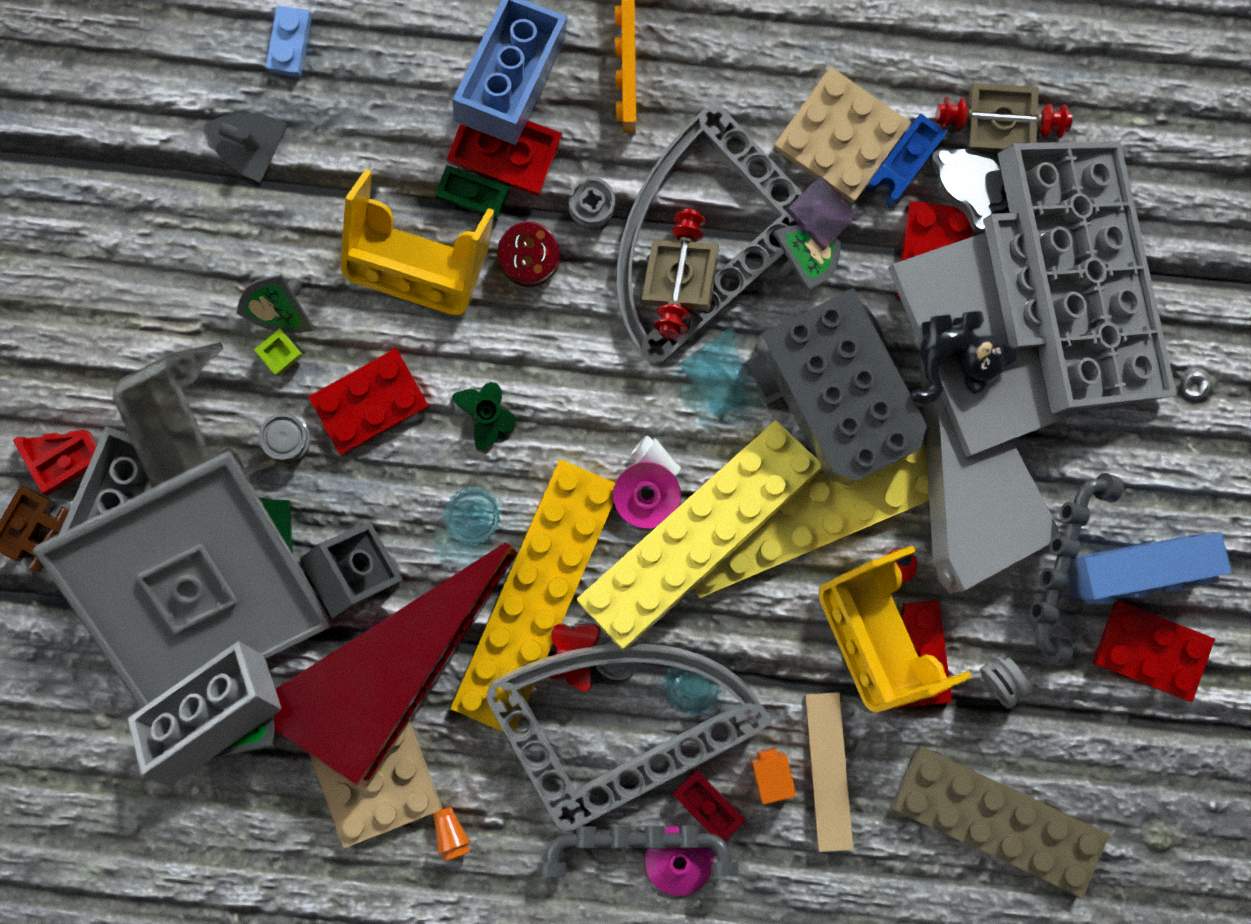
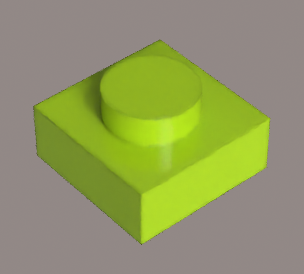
[254,328,304,377]

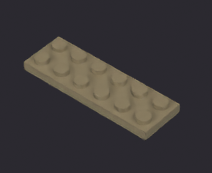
[891,745,1110,898]

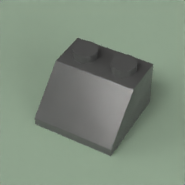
[299,522,403,619]

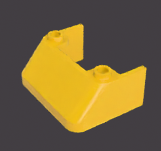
[340,169,495,315]
[819,545,971,713]

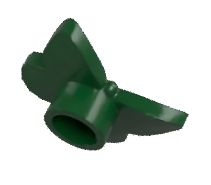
[452,382,516,452]

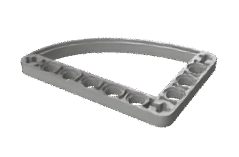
[617,105,818,365]
[487,643,767,831]

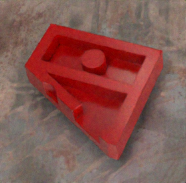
[13,430,97,496]

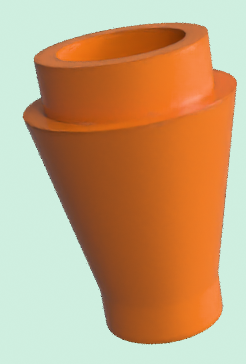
[432,807,471,862]

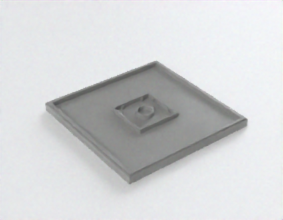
[888,232,1088,457]
[33,451,333,708]

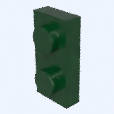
[435,164,510,221]

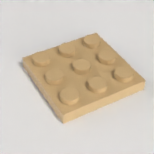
[773,67,911,204]
[309,721,442,848]

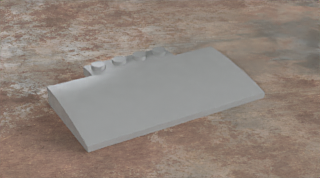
[983,141,1177,413]

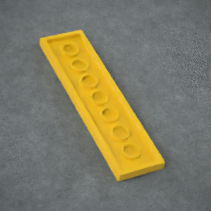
[450,459,615,732]

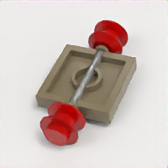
[936,83,1072,153]
[641,209,720,339]

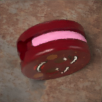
[497,222,560,288]

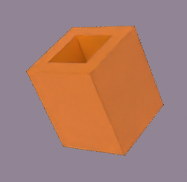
[750,748,797,804]

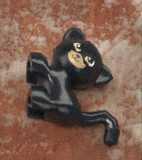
[910,311,1017,404]

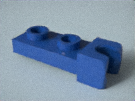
[866,113,947,207]

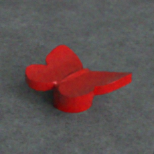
[549,623,600,691]

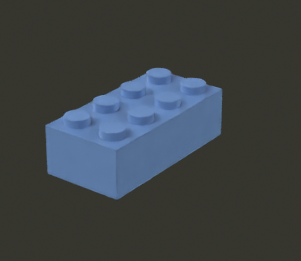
[452,0,567,145]
[1067,532,1231,605]

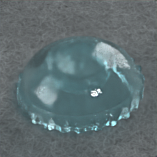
[444,486,502,545]
[664,666,721,714]

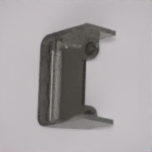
[112,342,276,489]

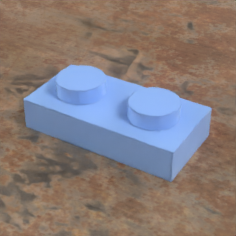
[266,5,312,78]

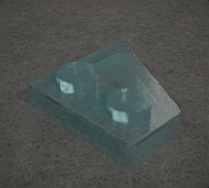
[679,326,746,419]

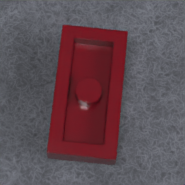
[672,768,746,841]

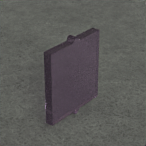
[785,176,856,251]

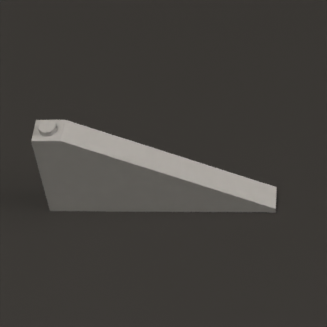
[919,345,1062,594]

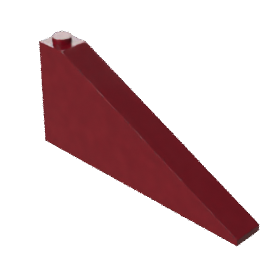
[274,542,517,787]

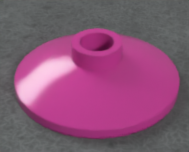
[613,462,681,529]
[645,825,713,896]

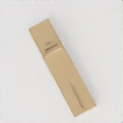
[805,692,853,852]

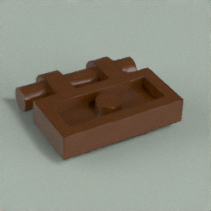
[0,485,70,572]

